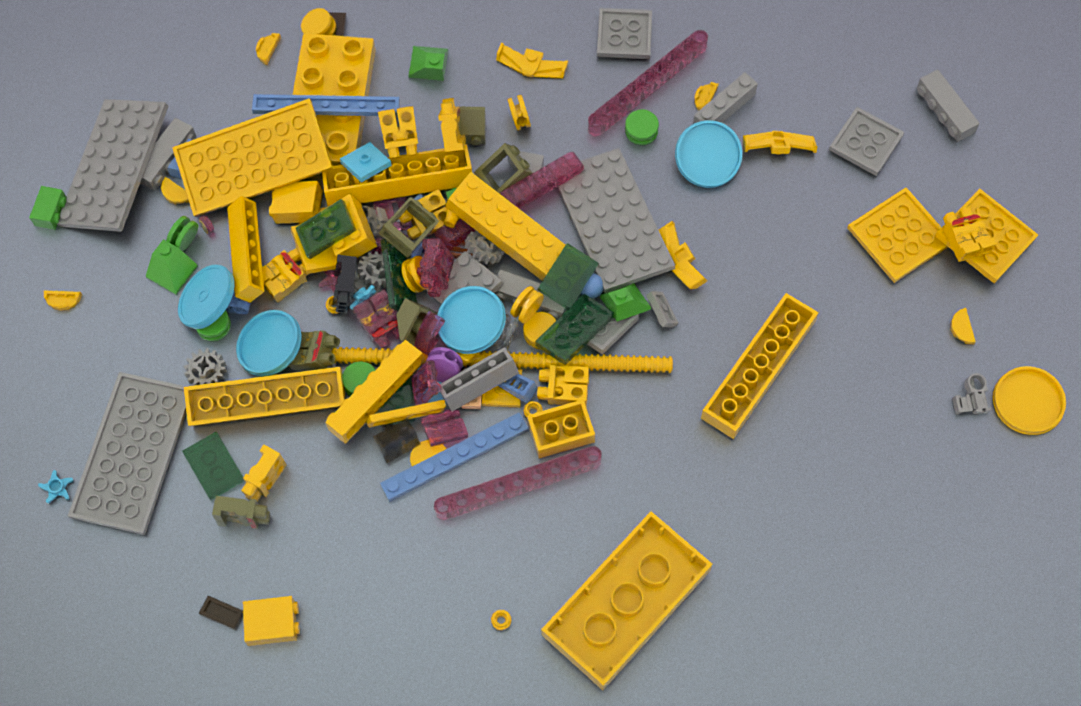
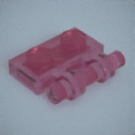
[421,409,468,447]

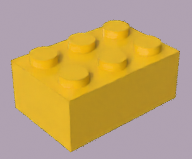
[319,194,377,258]
[527,399,595,459]

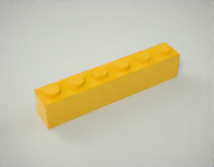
[227,196,264,303]
[325,340,425,444]

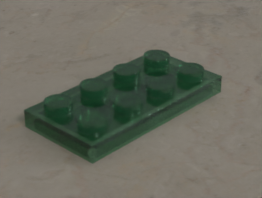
[380,238,418,311]
[535,294,614,365]

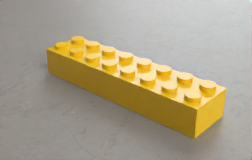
[322,144,472,206]
[445,172,590,293]
[701,293,819,439]
[184,367,346,427]

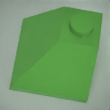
[408,46,448,81]
[146,239,198,295]
[600,283,651,322]

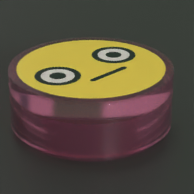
[198,215,214,234]

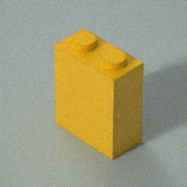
[269,181,323,224]
[243,596,300,646]

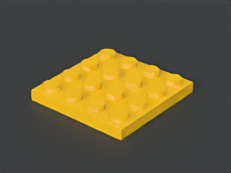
[847,187,948,283]
[935,188,1038,283]

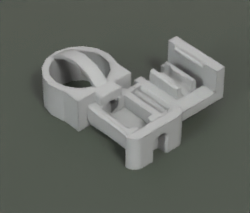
[362,206,388,241]
[952,373,992,415]

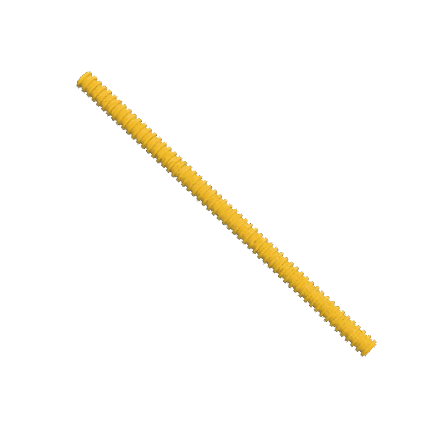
[332,347,673,373]

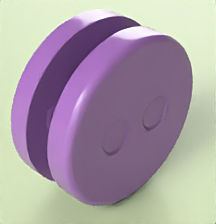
[424,347,463,383]

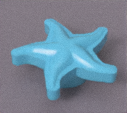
[349,285,377,310]
[38,470,74,504]

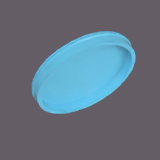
[675,120,742,188]
[178,264,235,329]
[436,286,506,354]
[236,310,302,376]

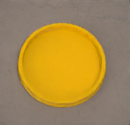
[993,366,1066,435]

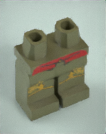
[288,330,340,371]
[212,496,271,529]

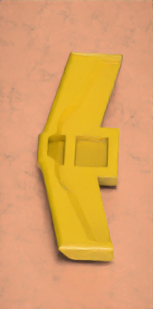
[496,42,569,78]
[742,131,818,155]
[659,221,707,289]

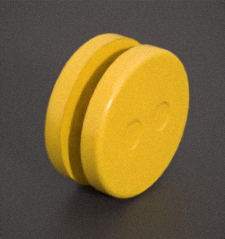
[301,8,336,35]
[507,95,531,131]
[401,255,433,293]
[510,286,544,323]
[523,312,559,350]

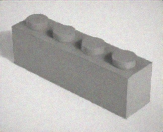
[917,69,980,142]
[693,72,758,124]
[140,118,196,191]
[494,270,571,320]
[437,347,519,412]

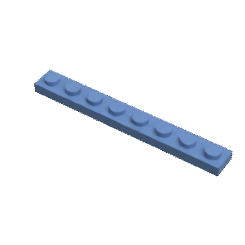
[252,94,400,116]
[380,413,529,502]

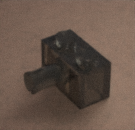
[373,418,421,464]

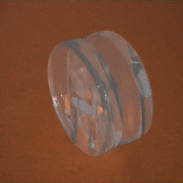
[493,314,521,351]

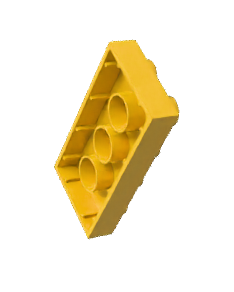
[292,33,376,166]
[541,511,713,690]

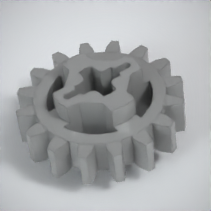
[465,230,505,265]
[357,251,398,290]
[184,348,227,386]

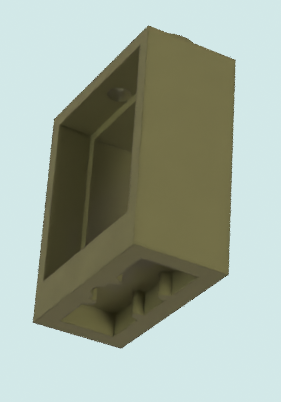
[474,143,533,198]
[379,197,439,258]

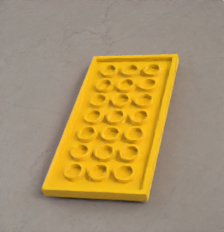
[172,98,333,217]

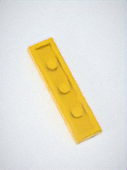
[366,400,446,428]

